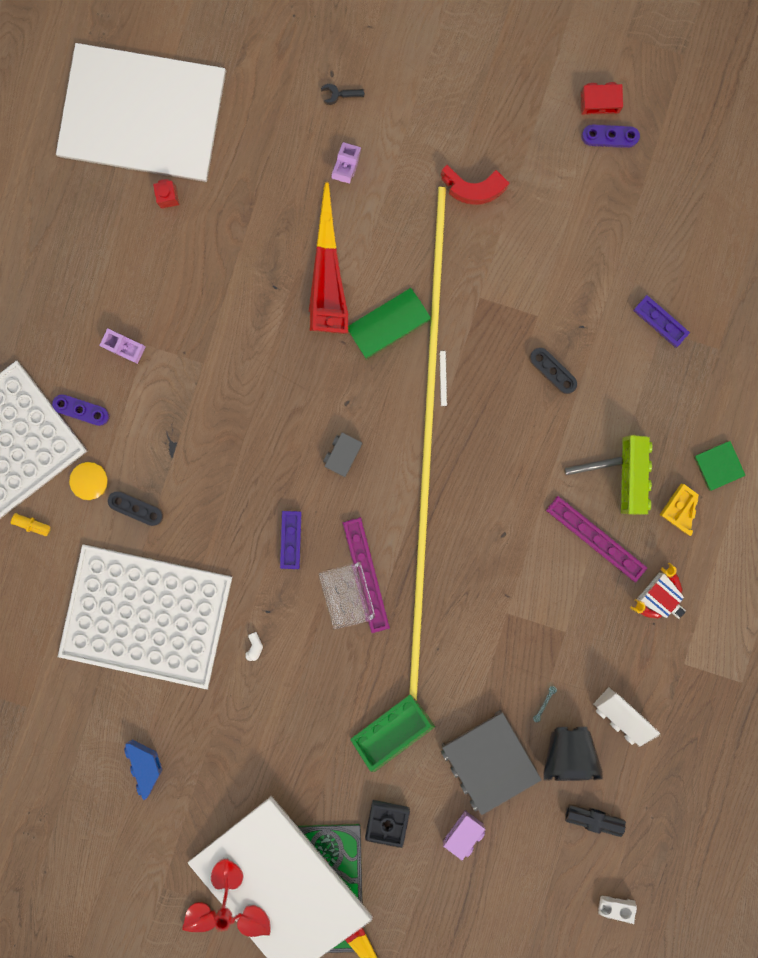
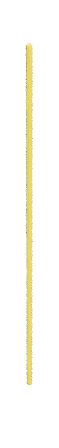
[409,187,446,701]

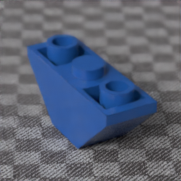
[124,740,163,800]

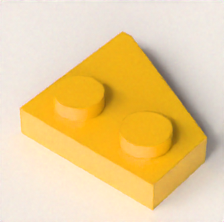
[660,483,699,536]

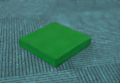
[694,441,746,491]

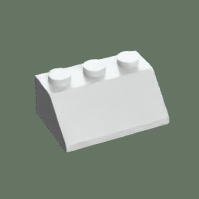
[594,687,660,746]

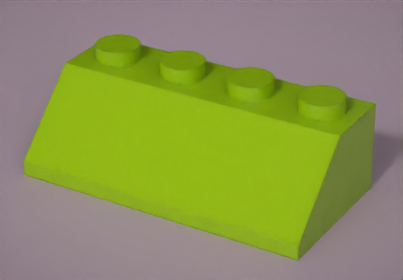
[621,436,652,514]

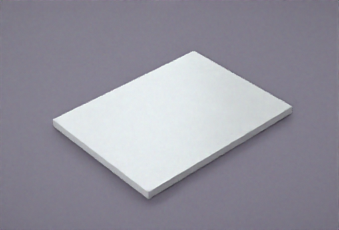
[56,43,226,182]
[0,361,87,519]
[58,544,233,689]
[188,797,373,958]

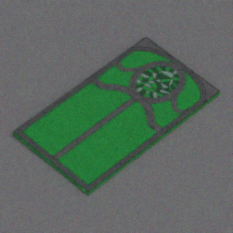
[297,824,363,953]

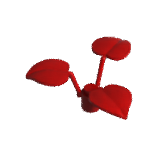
[182,859,271,937]

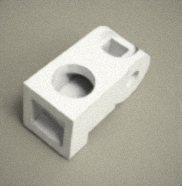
[598,896,637,924]

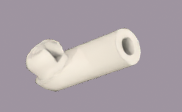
[246,632,263,661]

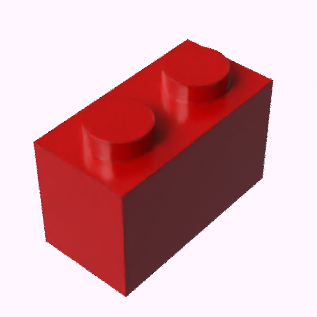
[581,82,623,115]

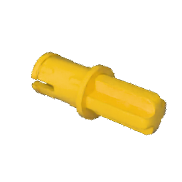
[11,513,51,536]

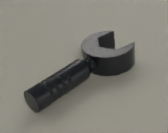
[321,84,364,105]

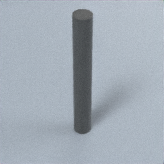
[564,457,623,475]

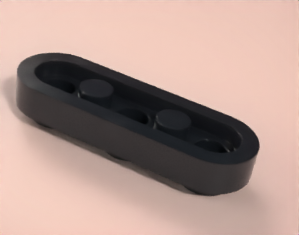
[530,348,577,394]
[108,491,163,526]

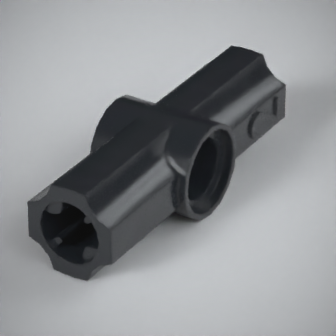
[565,804,626,837]

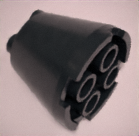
[543,727,603,781]

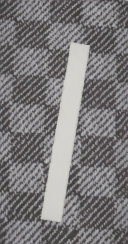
[440,351,447,406]

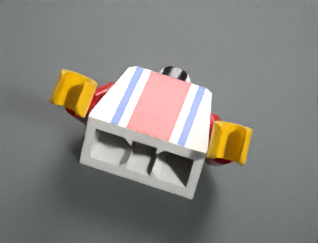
[630,562,686,619]

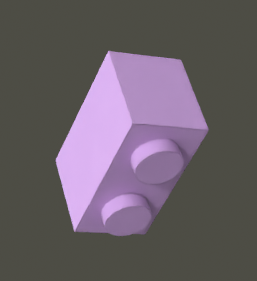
[442,810,485,860]

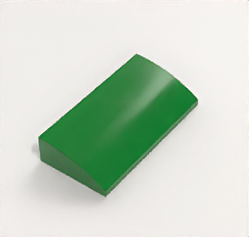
[348,288,431,360]
[350,694,436,772]

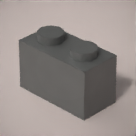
[323,433,363,478]

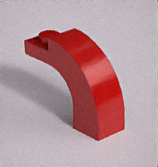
[441,165,510,205]

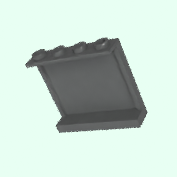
[441,710,541,815]

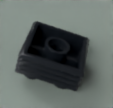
[365,800,410,848]

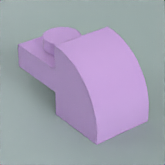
[331,142,361,184]
[99,328,146,364]

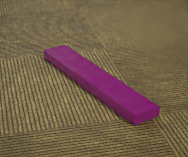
[545,496,647,583]
[343,517,390,633]

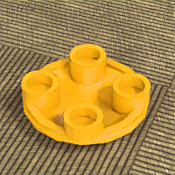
[69,462,108,500]

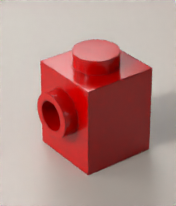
[153,179,179,209]

